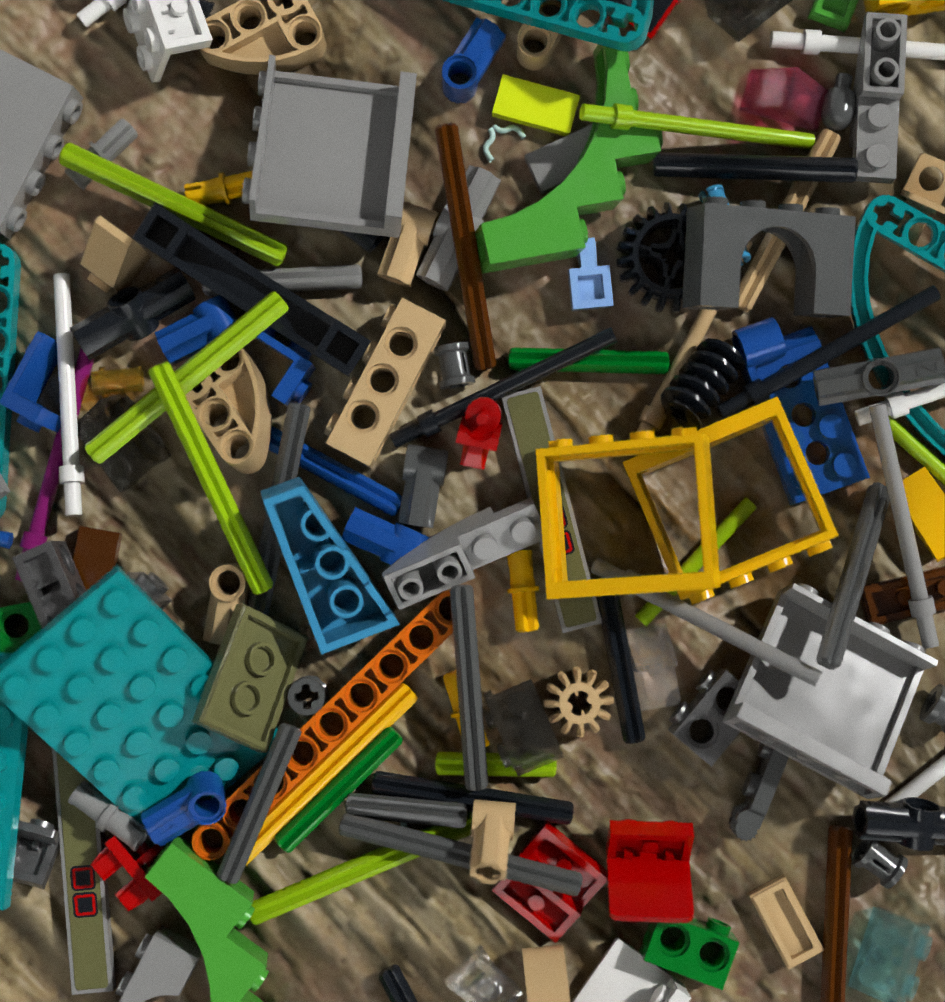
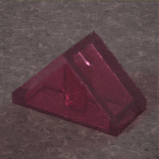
[739,67,828,131]

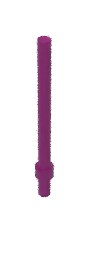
[14,347,95,581]

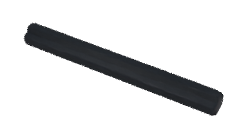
[653,152,858,183]
[371,771,574,825]

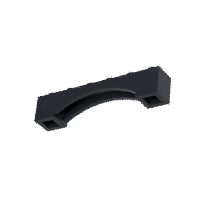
[132,202,371,376]

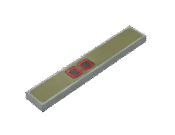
[501,386,602,633]
[52,748,116,995]

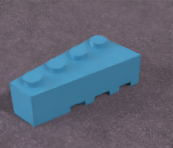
[260,476,400,654]

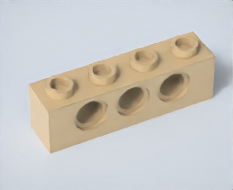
[324,298,447,468]

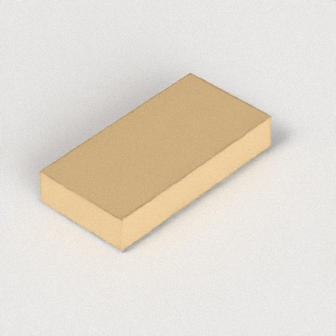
[747,874,825,970]

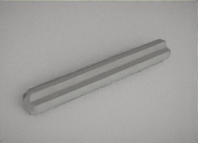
[202,265,363,296]

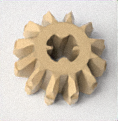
[543,666,614,737]

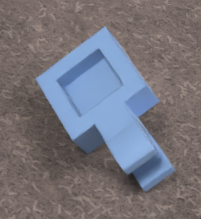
[568,237,614,311]

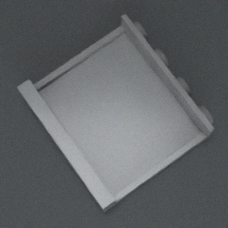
[0,49,83,239]
[242,55,417,238]
[722,583,938,799]

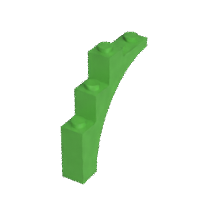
[475,44,663,274]
[145,836,269,1002]

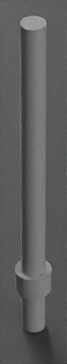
[869,403,939,649]
[591,558,822,687]

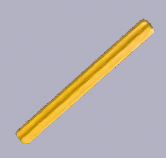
[246,683,418,866]

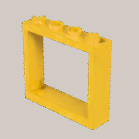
[623,396,839,605]
[536,427,721,599]

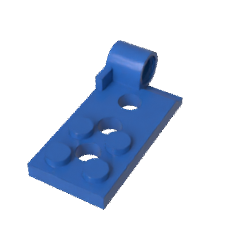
[732,317,870,505]

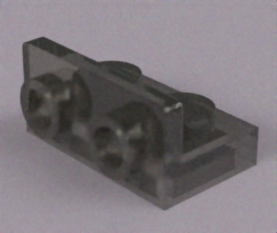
[482,679,564,776]

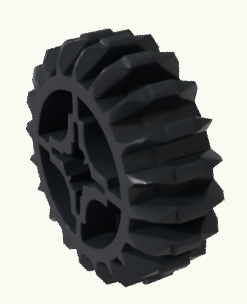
[616,202,691,313]

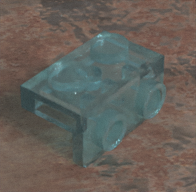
[848,907,933,1002]

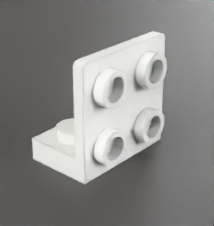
[123,0,213,83]
[571,938,691,1002]

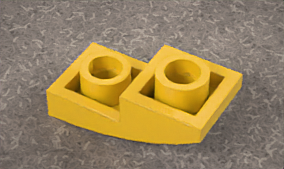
[903,466,945,563]

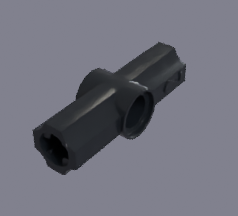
[70,267,196,361]
[852,797,945,851]

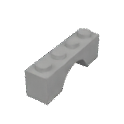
[115,925,202,1002]

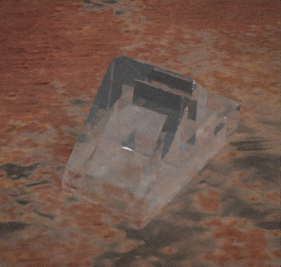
[626,623,681,711]
[444,944,523,1002]

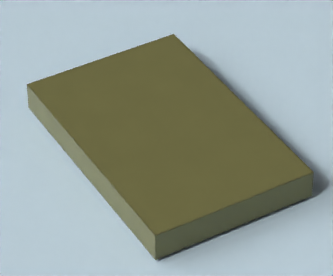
[192,604,309,753]

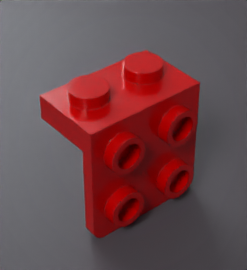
[606,819,694,923]

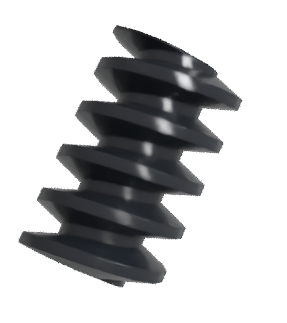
[661,338,746,430]

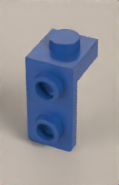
[255,327,316,407]
[0,331,61,433]

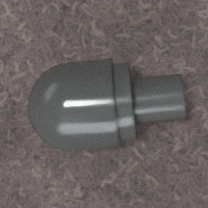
[821,73,857,131]

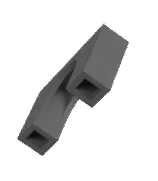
[682,196,856,318]

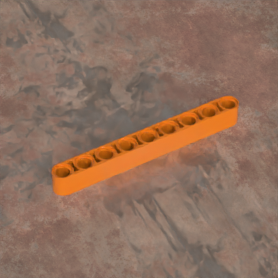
[191,589,453,861]

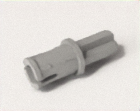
[65,119,138,190]

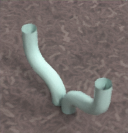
[483,124,526,162]

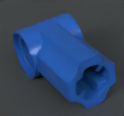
[442,17,506,103]
[155,295,237,365]
[342,507,430,565]
[141,771,226,846]

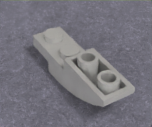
[849,12,908,184]
[382,497,542,610]

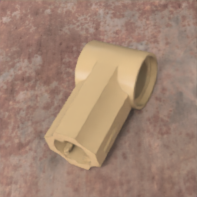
[377,201,439,287]
[203,563,250,645]
[470,799,516,884]

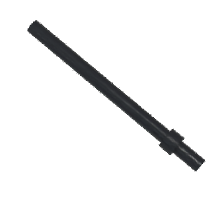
[716,285,941,419]
[390,327,618,448]

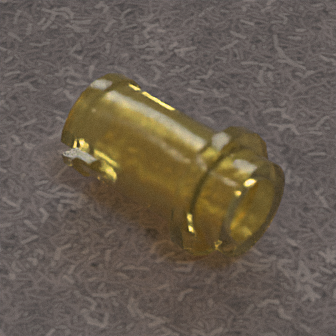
[91,366,145,399]

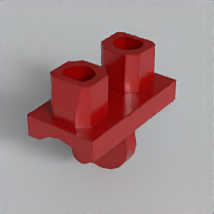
[455,397,503,470]
[90,835,165,912]

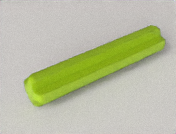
[435,752,557,777]

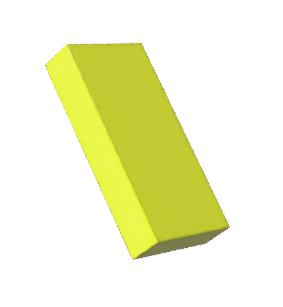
[492,74,580,136]

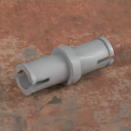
[68,781,149,852]

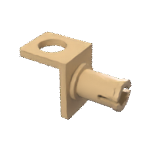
[893,153,945,246]

